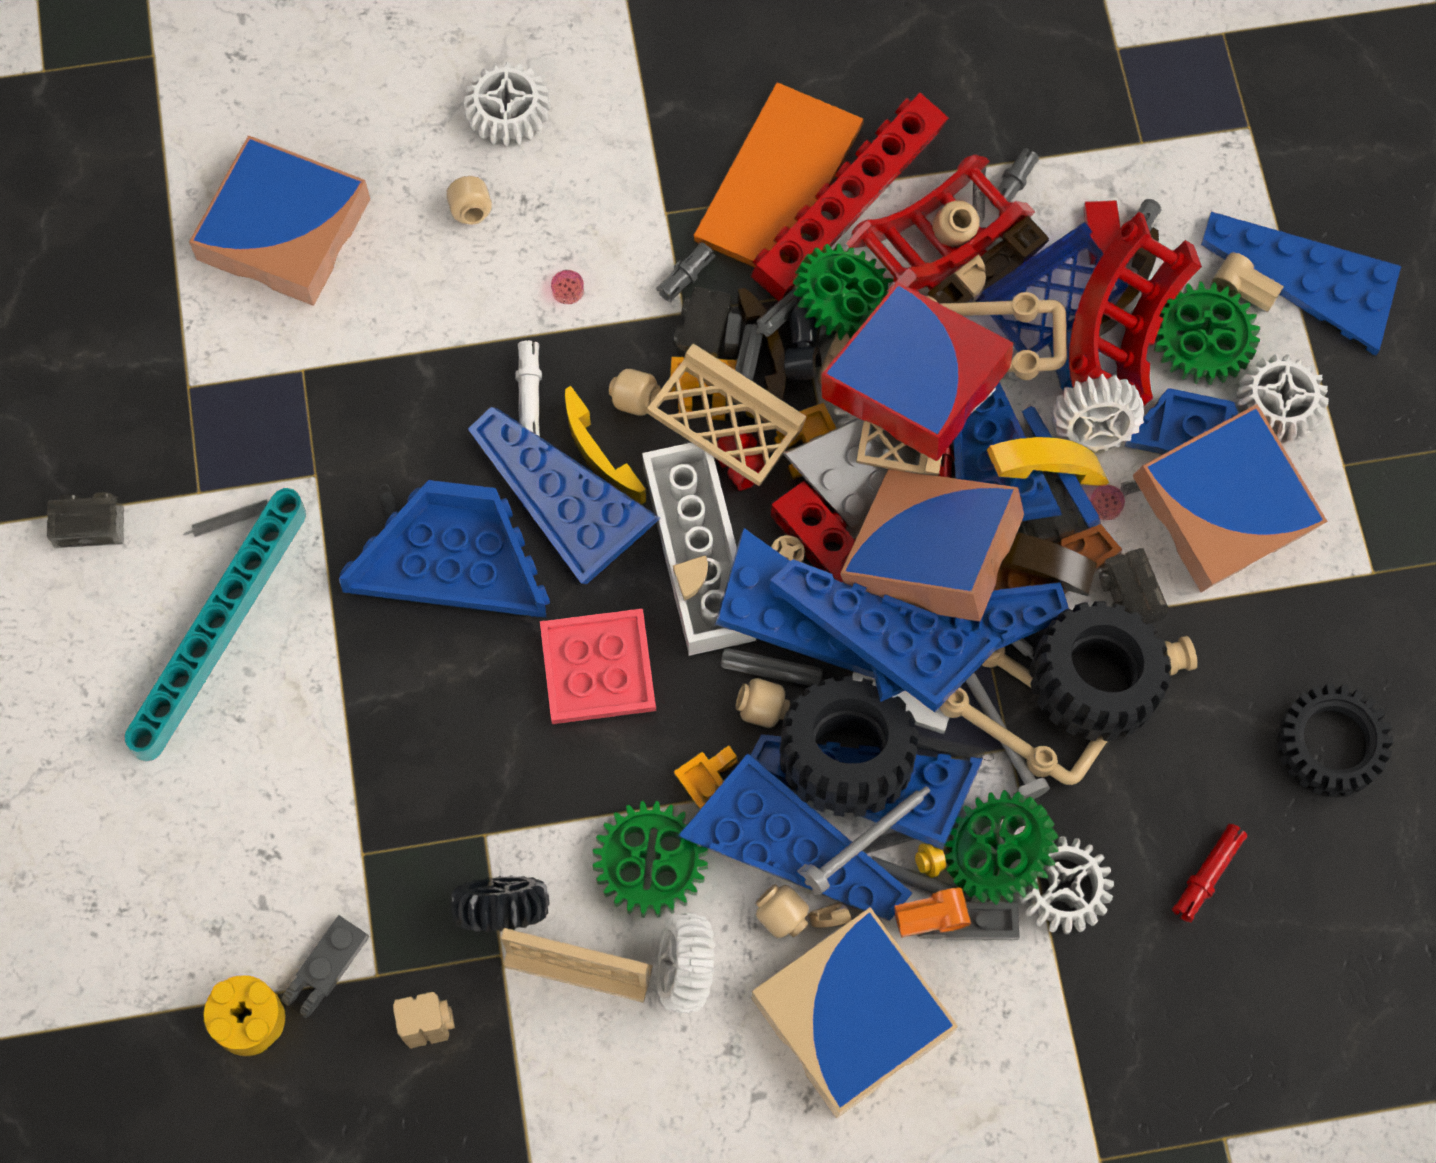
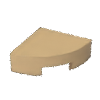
[954,255,986,302]
[673,555,708,601]
[808,902,852,928]

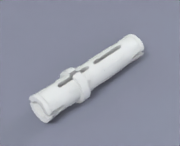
[515,340,542,437]

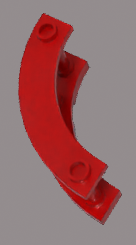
[846,155,1035,293]
[1069,212,1202,406]

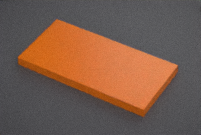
[694,82,863,268]

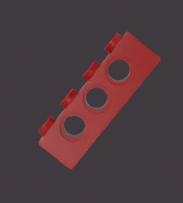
[771,481,857,582]

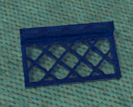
[977,222,1128,354]

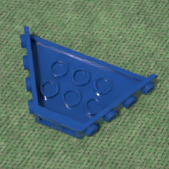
[339,480,550,618]

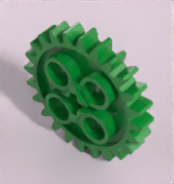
[793,243,893,341]
[1154,281,1260,385]
[944,790,1059,905]
[592,801,708,918]

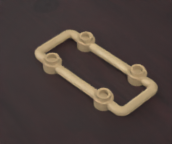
[926,292,1067,380]
[940,647,1107,785]

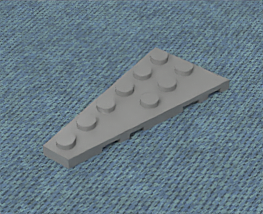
[783,388,996,528]

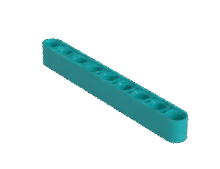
[125,488,306,761]

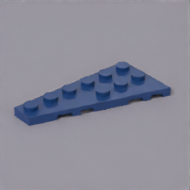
[1201,211,1401,356]
[954,382,1062,521]
[468,407,661,584]
[715,528,875,679]
[769,559,1002,713]
[871,582,1069,701]
[750,734,983,850]
[678,753,912,921]

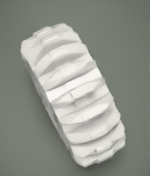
[463,61,550,146]
[1236,353,1329,443]
[1052,374,1144,454]
[1018,836,1114,934]
[656,913,715,1013]

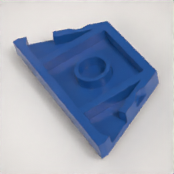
[1124,388,1238,455]

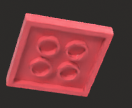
[540,609,656,724]

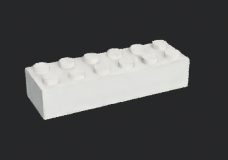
[642,439,756,656]

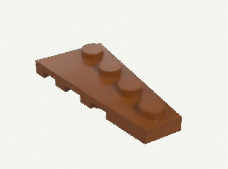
[994,524,1122,594]

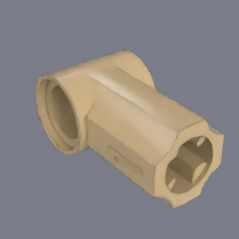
[1212,253,1284,312]

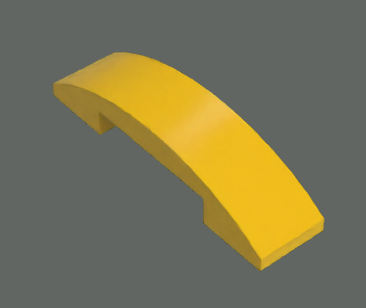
[565,386,646,505]
[987,437,1109,486]

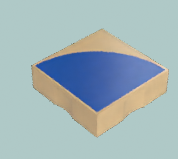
[751,907,958,1119]

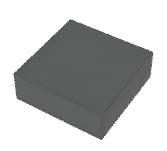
[724,313,742,359]

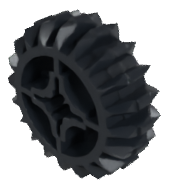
[450,875,550,932]

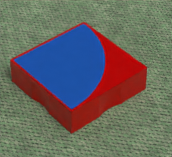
[821,282,1013,461]

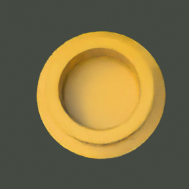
[915,843,946,878]

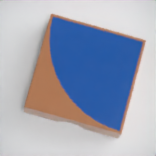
[189,135,370,306]
[1132,404,1328,593]
[841,469,1024,621]

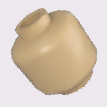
[447,176,492,225]
[933,200,979,247]
[609,369,661,416]
[736,678,790,728]
[755,884,809,938]

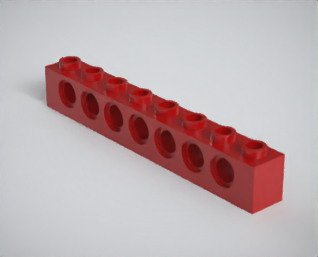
[750,93,949,301]

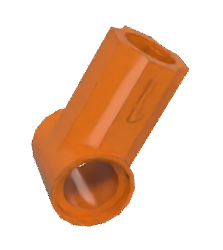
[894,888,971,938]

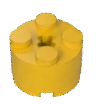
[204,975,285,1056]

